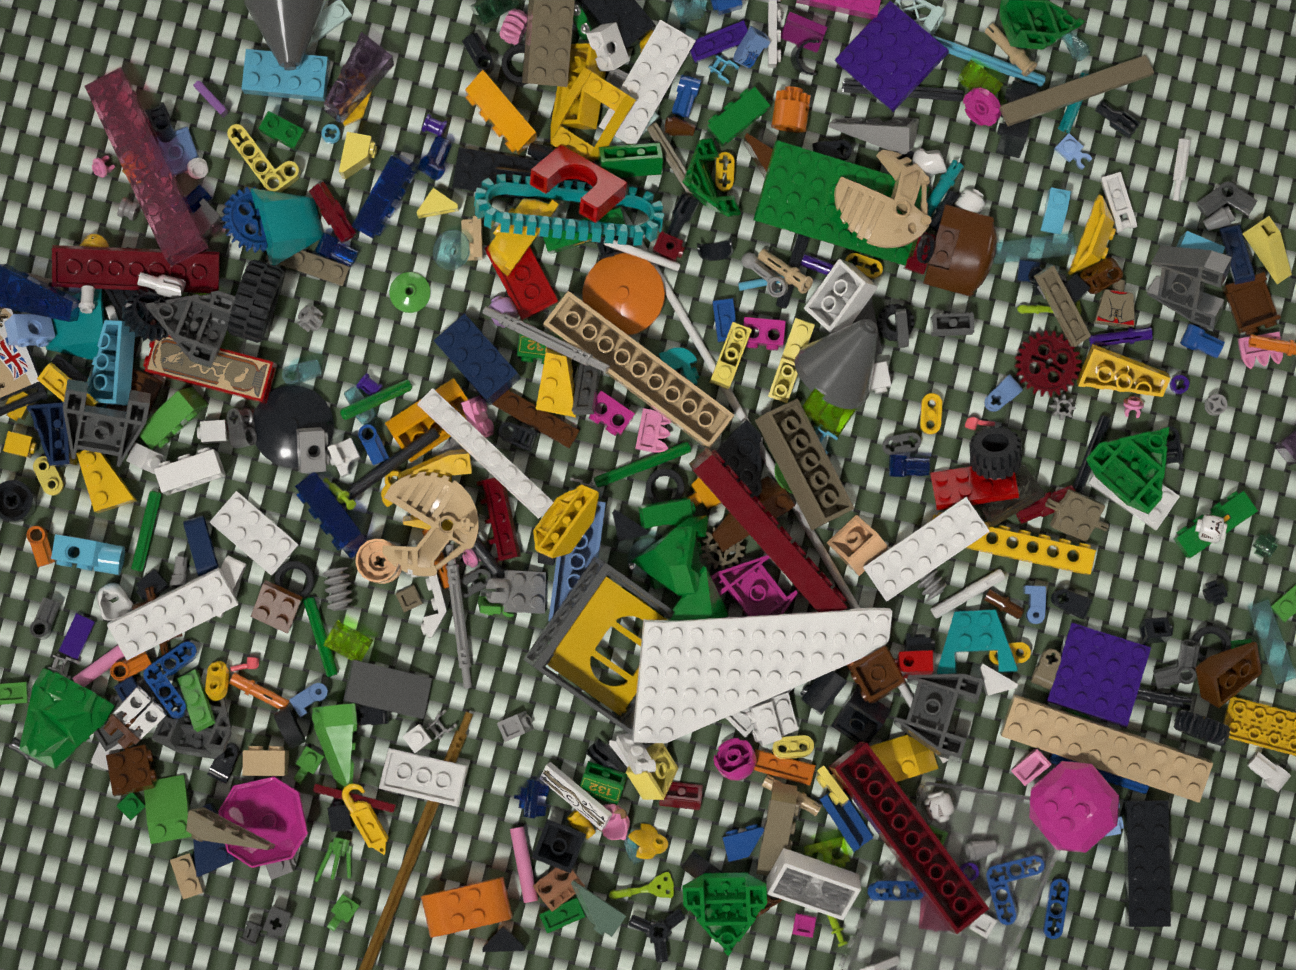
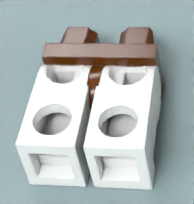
[103,685,167,749]

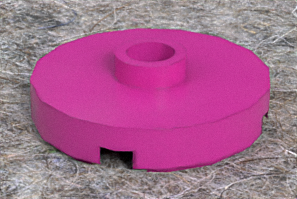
[963,88,1002,126]

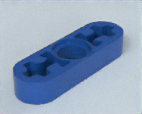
[1043,879,1069,939]
[868,881,924,901]

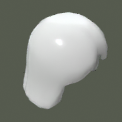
[912,149,947,176]
[97,583,133,621]

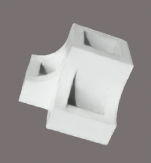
[327,438,361,478]

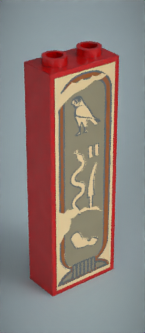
[144,335,277,404]

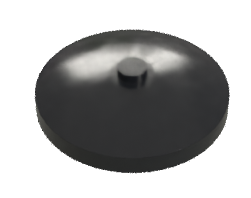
[254,385,335,468]

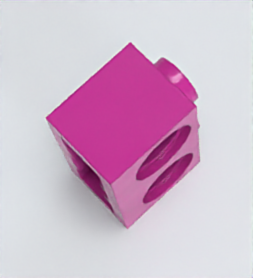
[743,317,785,351]
[588,391,635,436]

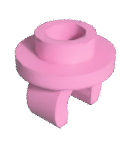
[92,156,115,178]
[1123,396,1144,418]
[462,549,481,568]

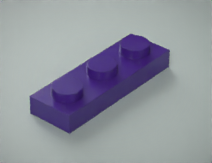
[690,20,748,63]

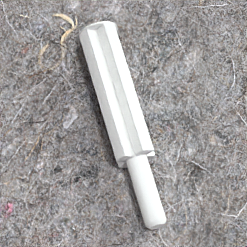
[1173,139,1191,201]

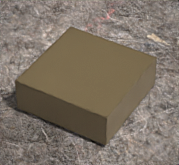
[396,585,423,613]

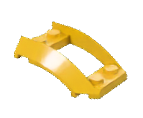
[550,67,636,162]

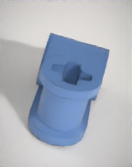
[984,375,1024,412]

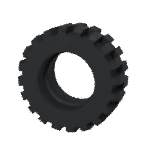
[227,260,284,343]

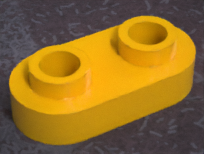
[920,393,942,435]
[989,642,1031,665]
[205,661,229,701]

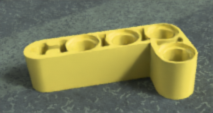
[227,124,301,193]

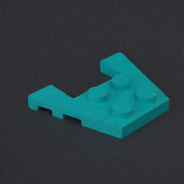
[937,610,1018,674]

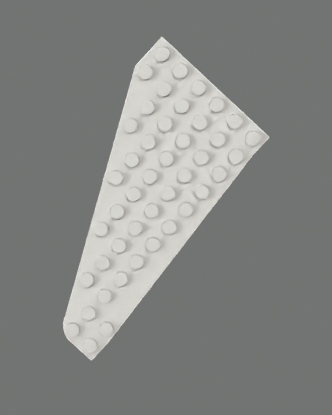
[632,608,892,743]

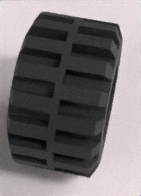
[969,426,1022,480]

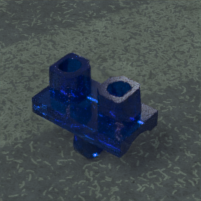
[514,780,549,819]

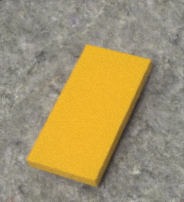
[1223,697,1296,756]

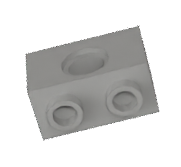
[297,427,329,473]

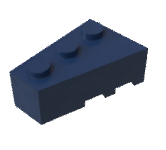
[26,402,78,467]
[193,803,238,878]

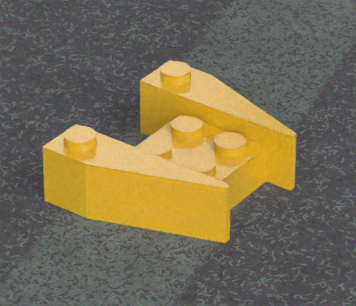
[398,449,479,533]

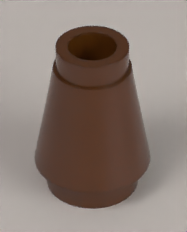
[664,116,695,136]

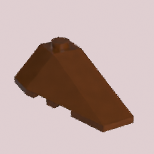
[712,476,795,552]

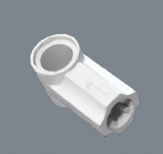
[1247,752,1291,792]

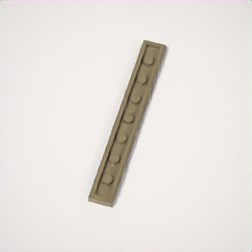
[999,55,1154,126]

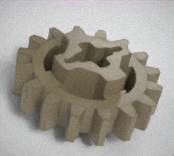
[701,527,745,570]

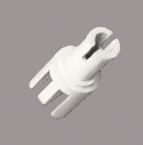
[138,272,186,298]

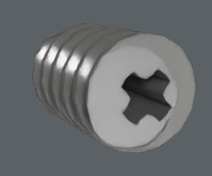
[323,567,354,611]
[917,569,947,602]

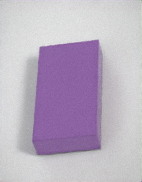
[193,80,228,118]

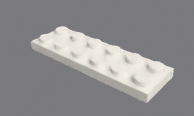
[598,20,696,145]
[863,497,990,602]
[107,568,238,660]

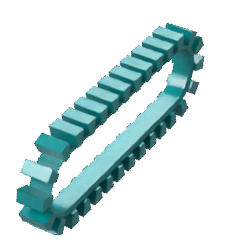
[474,174,664,246]

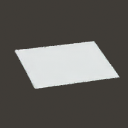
[90,742,122,770]

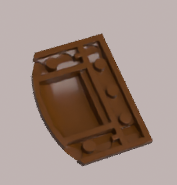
[923,204,997,297]

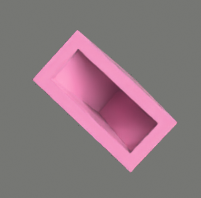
[1011,749,1052,786]

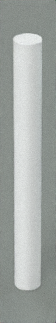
[604,240,680,271]

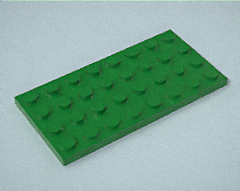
[753,141,929,266]

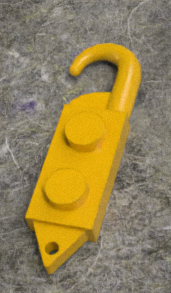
[342,783,389,855]

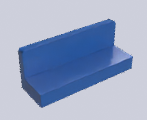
[819,792,873,852]

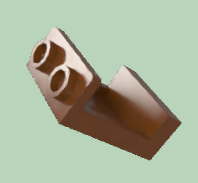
[1222,272,1281,336]

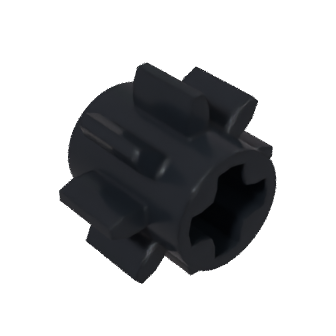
[1202,580,1228,606]

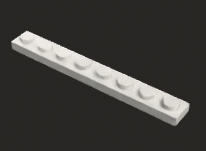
[417,388,554,519]

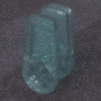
[282,360,322,386]
[344,386,376,425]

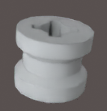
[117,197,140,221]
[1204,394,1227,416]

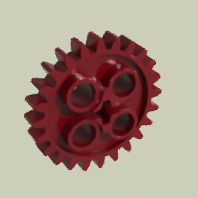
[1014,330,1082,398]

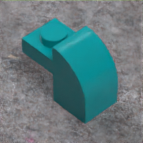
[659,347,699,385]

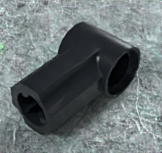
[462,33,494,74]

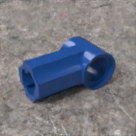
[672,74,702,118]
[1180,324,1225,359]
[358,425,389,466]

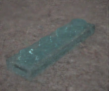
[993,233,1076,265]
[1247,600,1296,685]

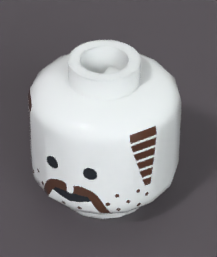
[1195,514,1227,543]
[924,790,954,823]

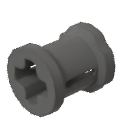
[239,920,263,947]

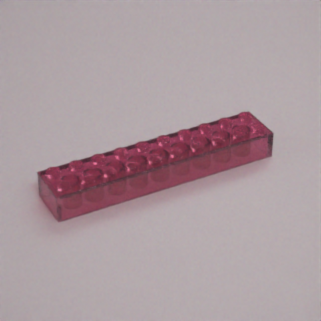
[84,67,209,266]

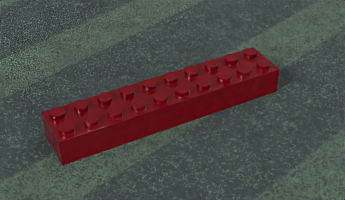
[689,448,847,612]
[829,741,989,934]

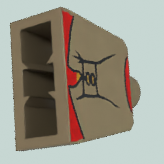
[1093,280,1135,328]

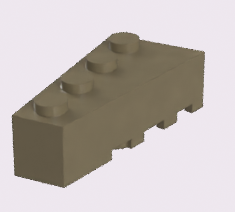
[756,782,800,876]

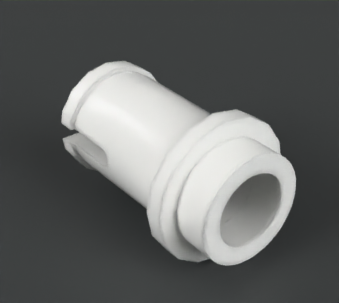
[78,286,95,313]

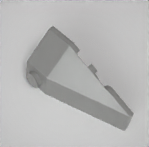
[829,117,919,154]

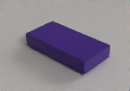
[59,613,96,660]

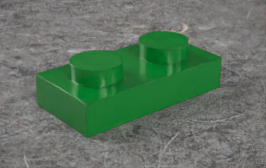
[539,898,586,934]

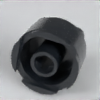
[0,480,37,523]

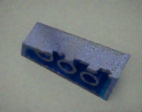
[352,153,420,239]
[0,264,81,322]
[295,472,368,559]

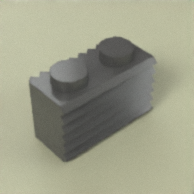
[930,312,974,336]

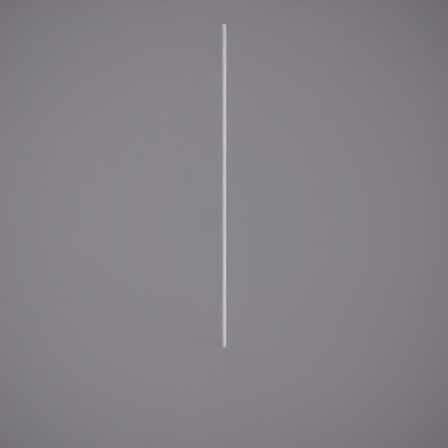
[592,161,949,763]

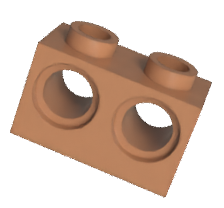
[533,868,585,912]

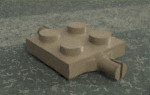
[1045,489,1109,542]

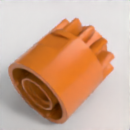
[771,86,811,133]

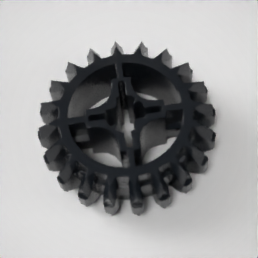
[121,288,170,343]
[1173,710,1230,746]

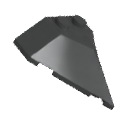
[145,291,235,368]
[152,686,232,759]

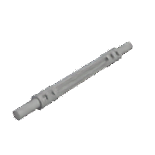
[483,306,610,373]
[446,544,472,688]

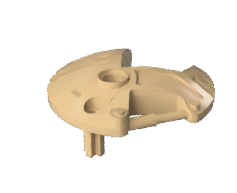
[834,150,931,248]
[382,472,478,577]

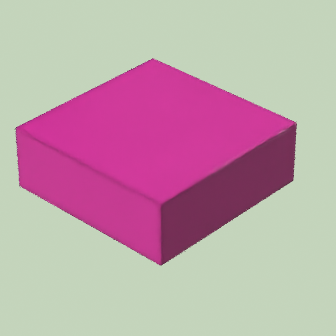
[792,913,816,938]

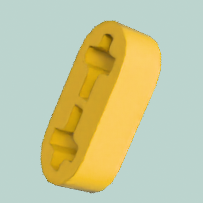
[715,152,735,192]
[845,253,883,279]

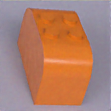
[421,876,513,938]

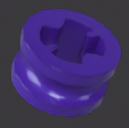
[1170,375,1189,394]
[960,862,979,881]

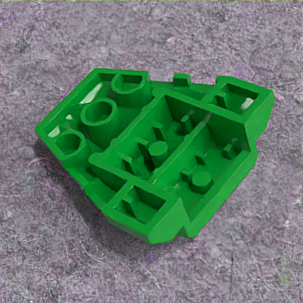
[19,668,115,770]

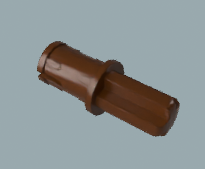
[984,589,1024,619]

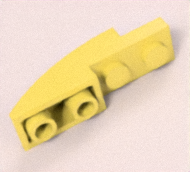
[768,318,815,403]

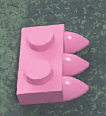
[1237,332,1283,369]
[635,408,671,453]

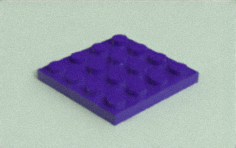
[834,1,949,112]
[1047,623,1151,727]

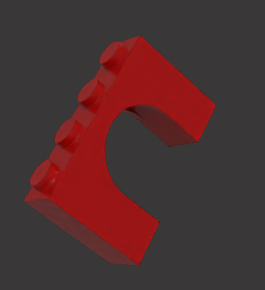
[530,145,627,223]

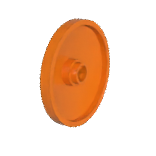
[582,253,665,335]

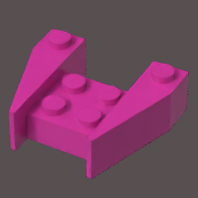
[711,555,798,616]

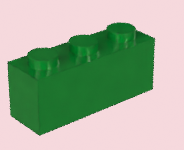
[707,87,770,148]
[598,143,663,178]

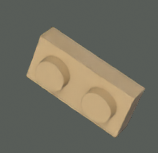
[170,853,204,900]

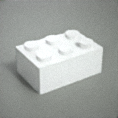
[804,259,878,333]
[154,447,226,496]

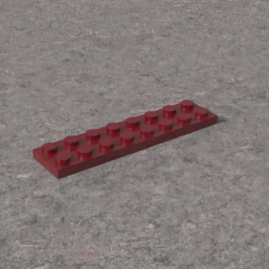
[52,245,219,293]

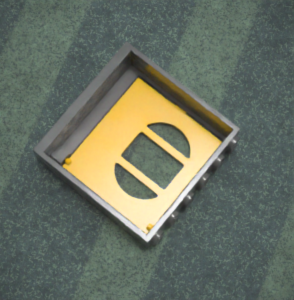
[523,557,675,735]

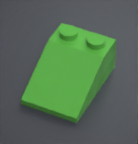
[144,775,192,844]

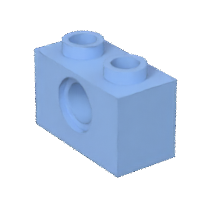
[4,314,55,347]

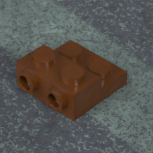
[850,646,907,703]
[106,745,157,797]

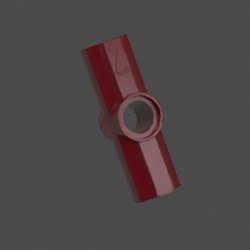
[309,182,356,243]
[1014,485,1076,524]

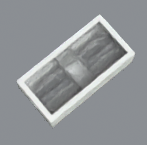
[766,848,861,920]

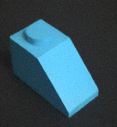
[1040,187,1071,235]

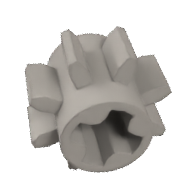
[298,305,323,332]
[1049,394,1076,420]

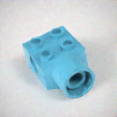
[51,534,125,575]

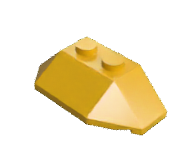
[1068,195,1116,275]
[533,484,599,558]
[870,735,938,782]

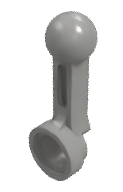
[741,252,788,298]

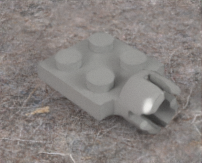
[486,570,546,614]

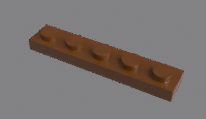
[481,390,580,449]

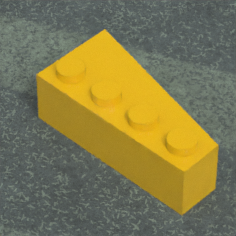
[1077,344,1171,397]

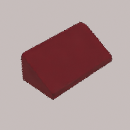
[659,782,703,810]

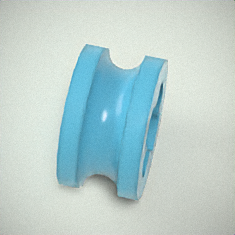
[322,124,341,144]

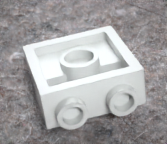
[747,691,798,746]

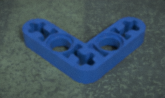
[143,642,197,718]
[986,855,1046,925]

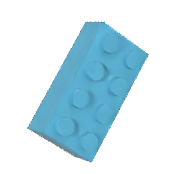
[242,49,330,102]

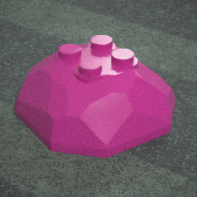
[1029,761,1119,853]
[218,777,308,868]

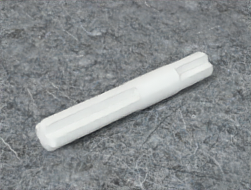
[931,569,1005,618]

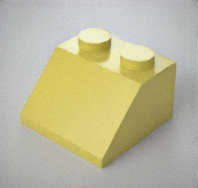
[339,132,377,179]
[626,743,678,800]

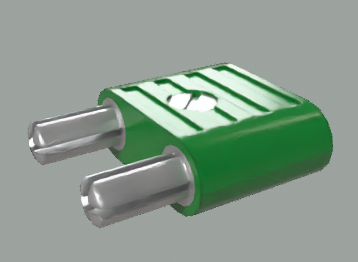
[572,5,592,40]

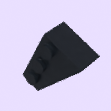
[996,81,1037,158]

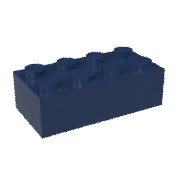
[433,314,521,405]

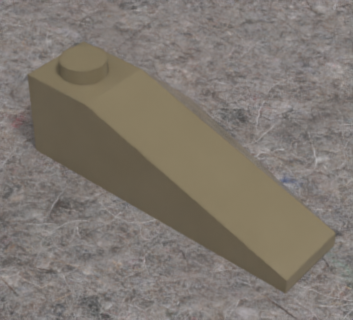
[186,807,275,850]

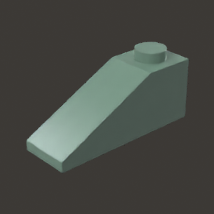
[571,880,626,937]

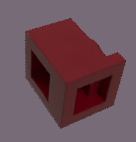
[653,231,685,262]

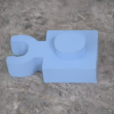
[1054,133,1092,170]

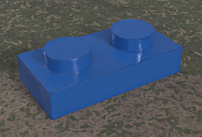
[712,298,736,342]

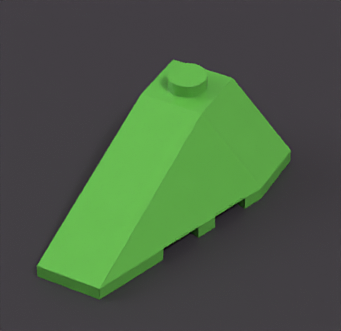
[312,703,357,789]

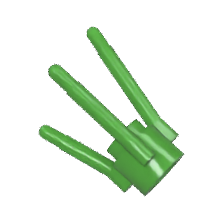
[315,837,352,882]

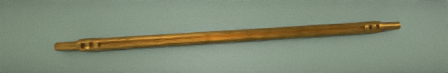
[359,712,473,970]

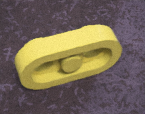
[33,456,64,496]
[772,735,814,759]

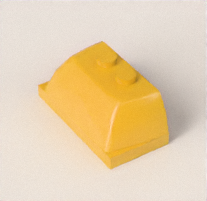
[488,199,559,276]

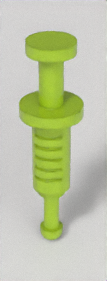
[323,477,356,510]
[827,915,848,947]

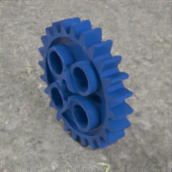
[221,187,268,253]

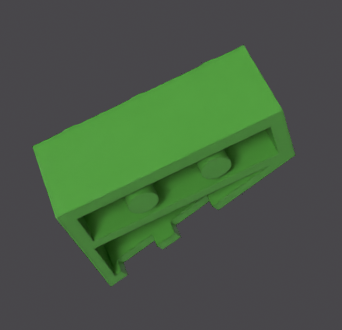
[139,386,209,450]

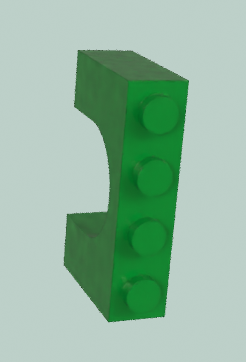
[638,497,704,589]

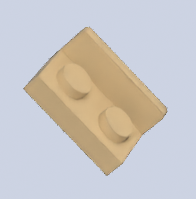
[461,216,483,261]

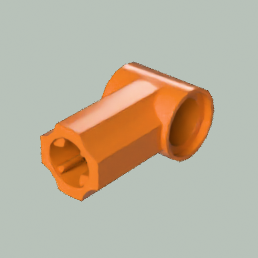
[26,526,56,567]
[110,651,152,682]

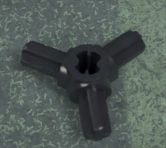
[629,909,686,963]

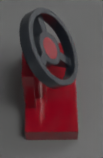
[903,232,936,275]

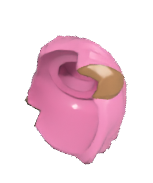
[597,804,630,840]

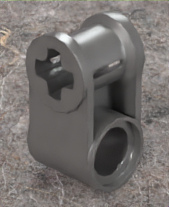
[227,408,257,449]

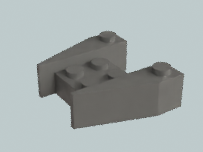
[1147,246,1232,330]
[63,379,151,467]
[894,674,984,763]

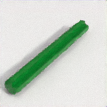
[594,442,691,488]

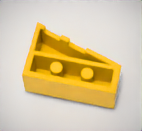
[536,348,577,418]
[76,450,137,513]

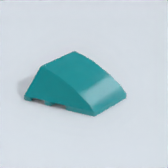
[251,188,324,266]
[43,289,105,360]

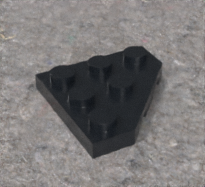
[716,419,762,497]

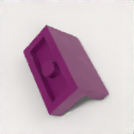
[781,12,827,53]

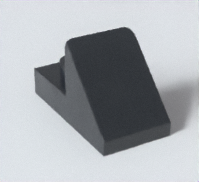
[681,851,723,878]

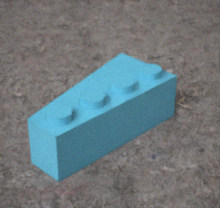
[87,320,135,405]

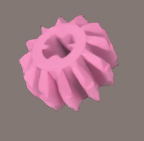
[500,8,528,45]

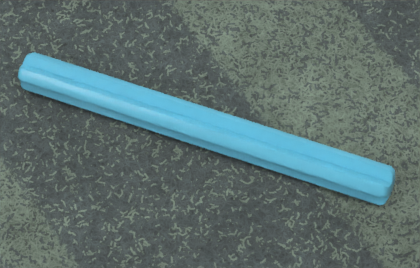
[933,36,1046,87]

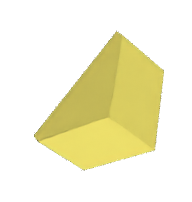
[417,188,459,219]

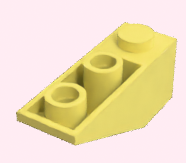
[1243,216,1292,284]
[709,322,752,390]

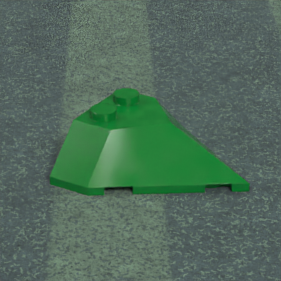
[999,0,1086,50]
[682,138,741,217]
[1086,427,1169,514]
[631,516,709,596]
[670,566,729,621]
[682,873,767,957]

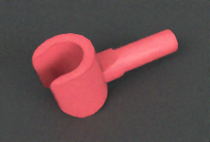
[965,417,995,430]
[230,657,259,672]

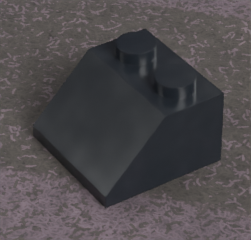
[800,671,847,715]
[831,687,891,745]
[532,819,586,874]

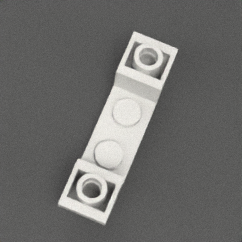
[407,569,448,638]

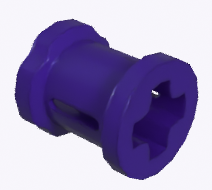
[422,114,448,139]
[356,373,383,396]

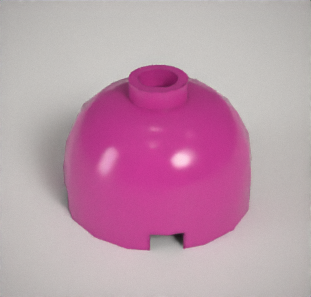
[714,738,757,781]

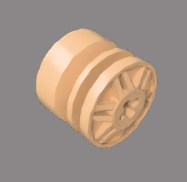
[355,539,402,584]

